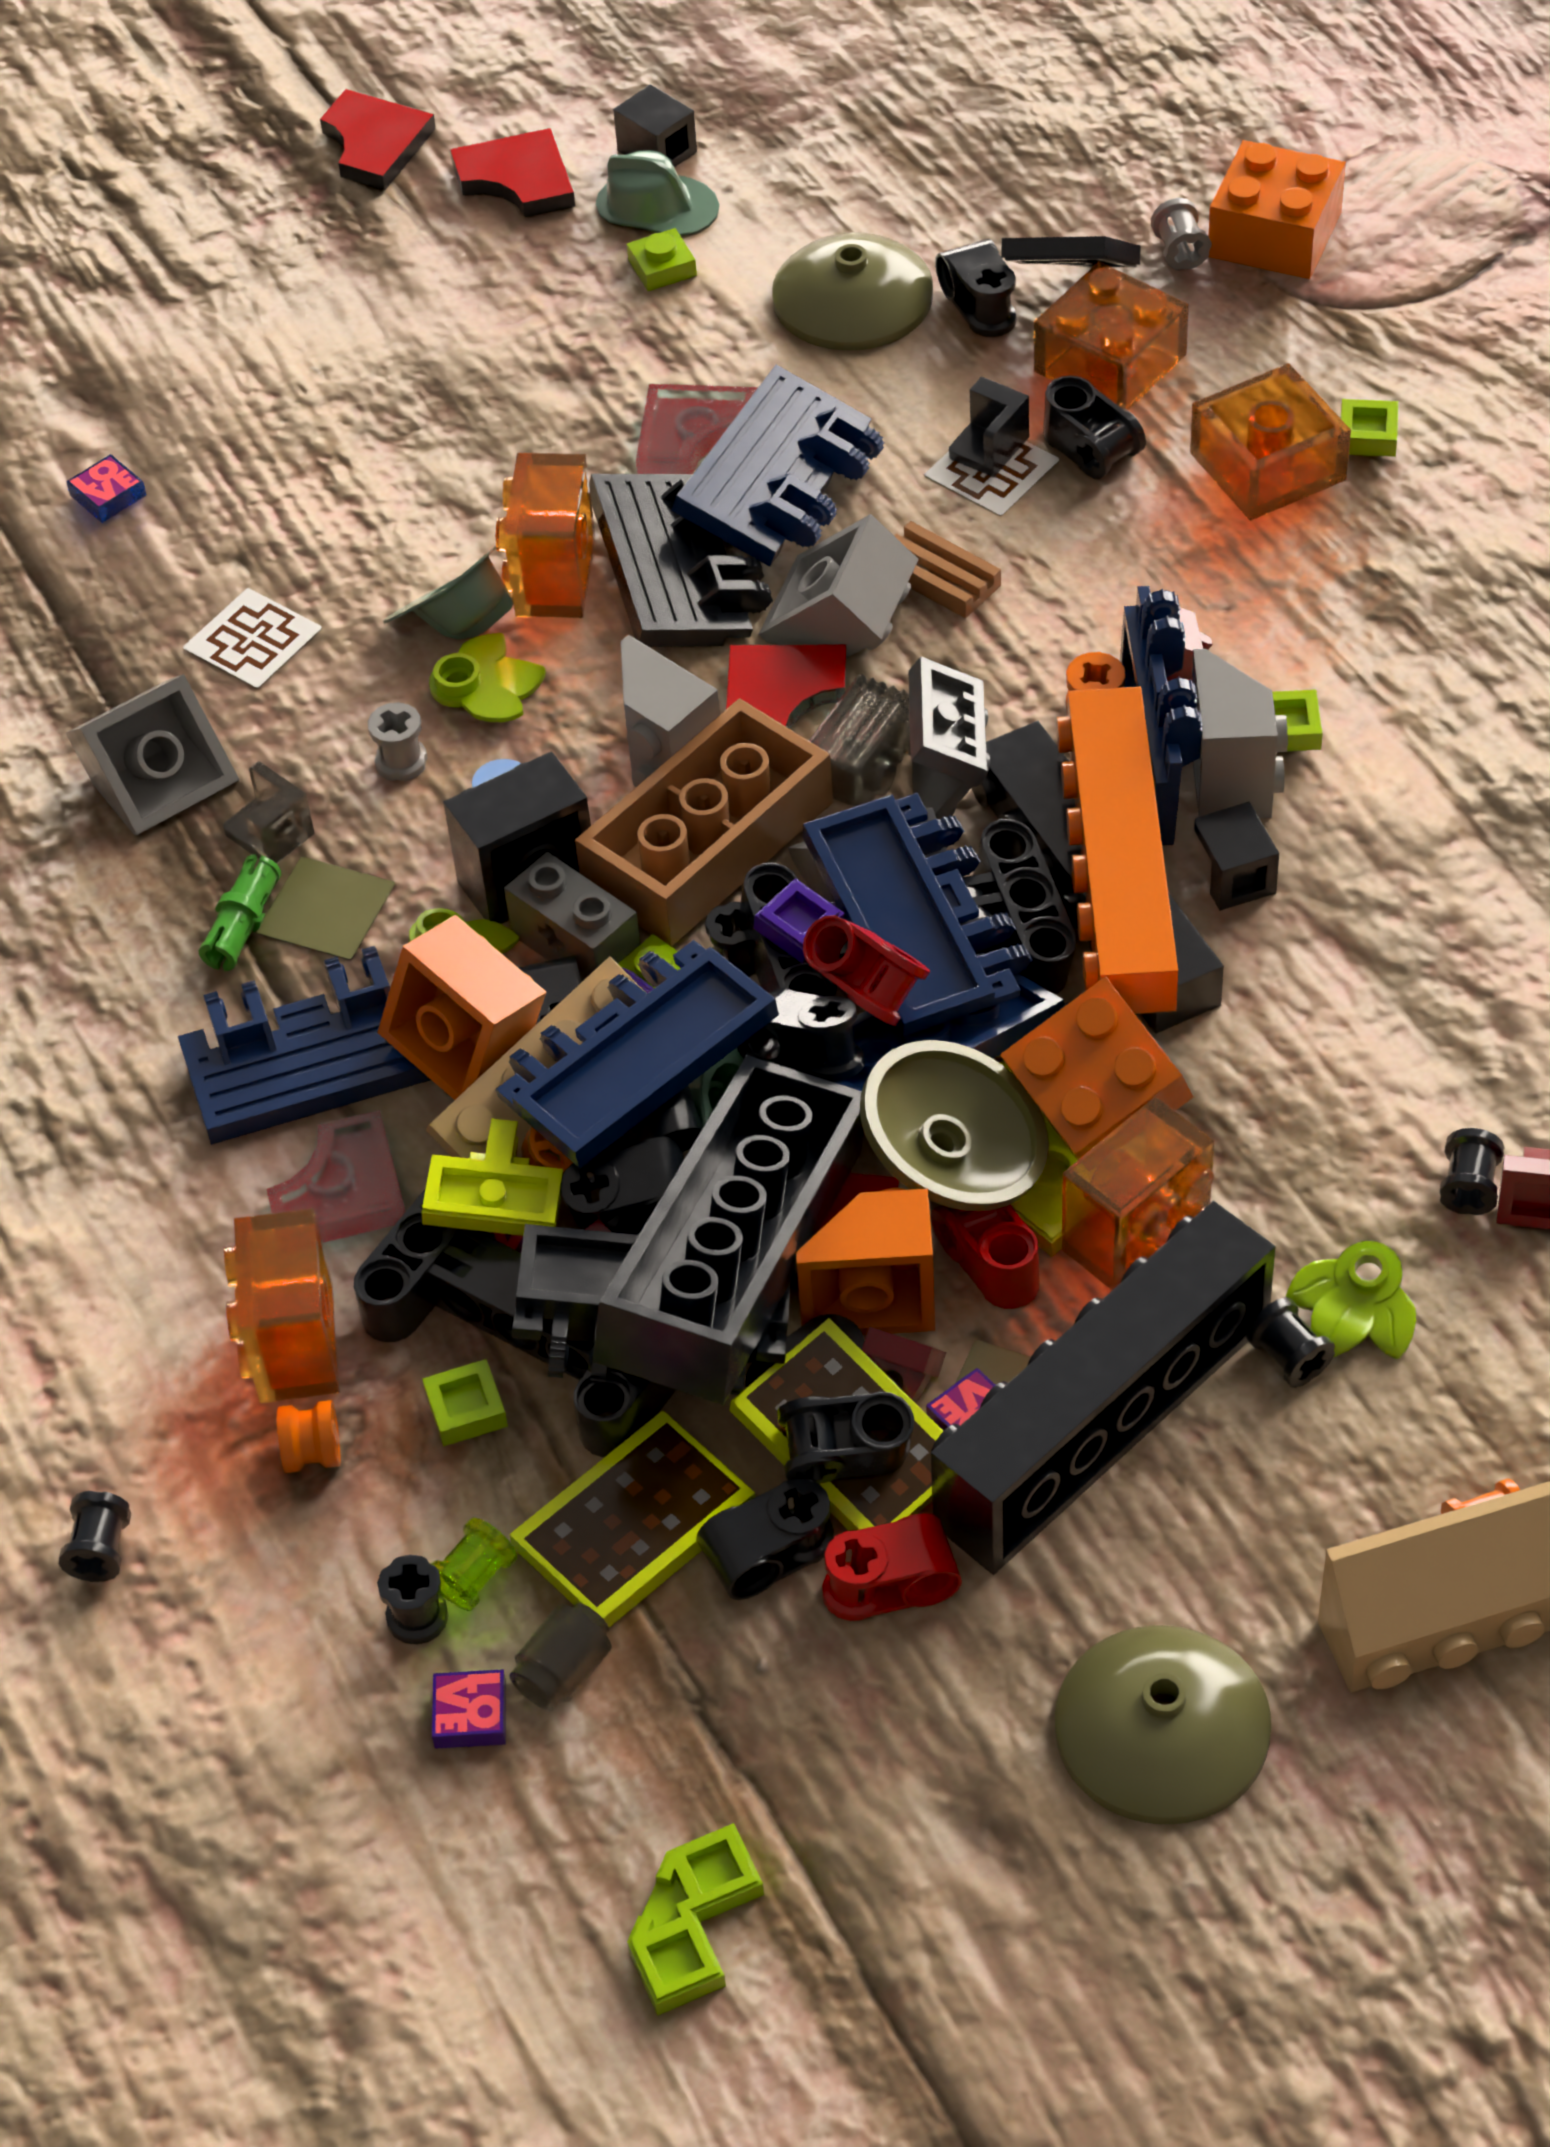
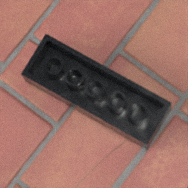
[593,1055,864,1405]
[931,1200,1276,1576]

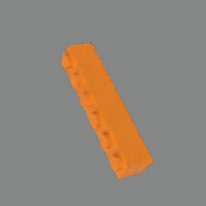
[1056,686,1178,1014]

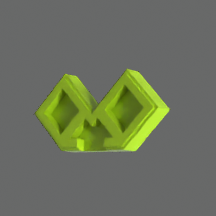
[627,1823,764,2016]

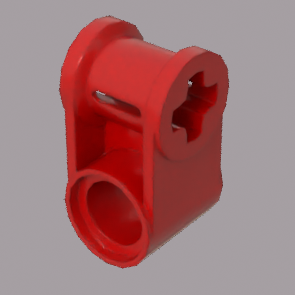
[803,915,930,1026]
[930,1204,1040,1309]
[822,1513,962,1621]

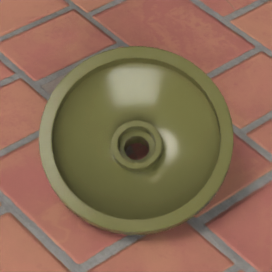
[772,232,933,351]
[860,1040,1049,1211]
[1055,1625,1271,1824]

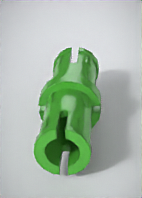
[198,854,281,971]

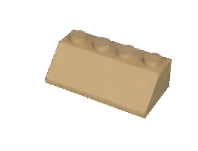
[1318,1481,1550,1693]

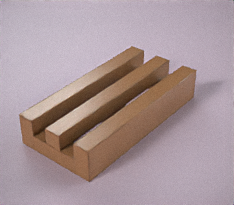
[894,521,1001,618]

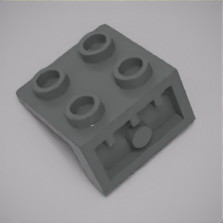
[908,656,990,819]

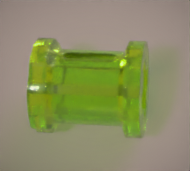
[430,1517,517,1611]

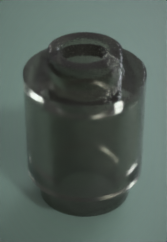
[509,1603,612,1711]

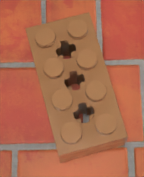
[575,698,833,947]

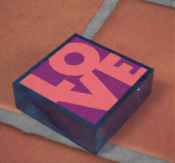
[66,454,147,523]

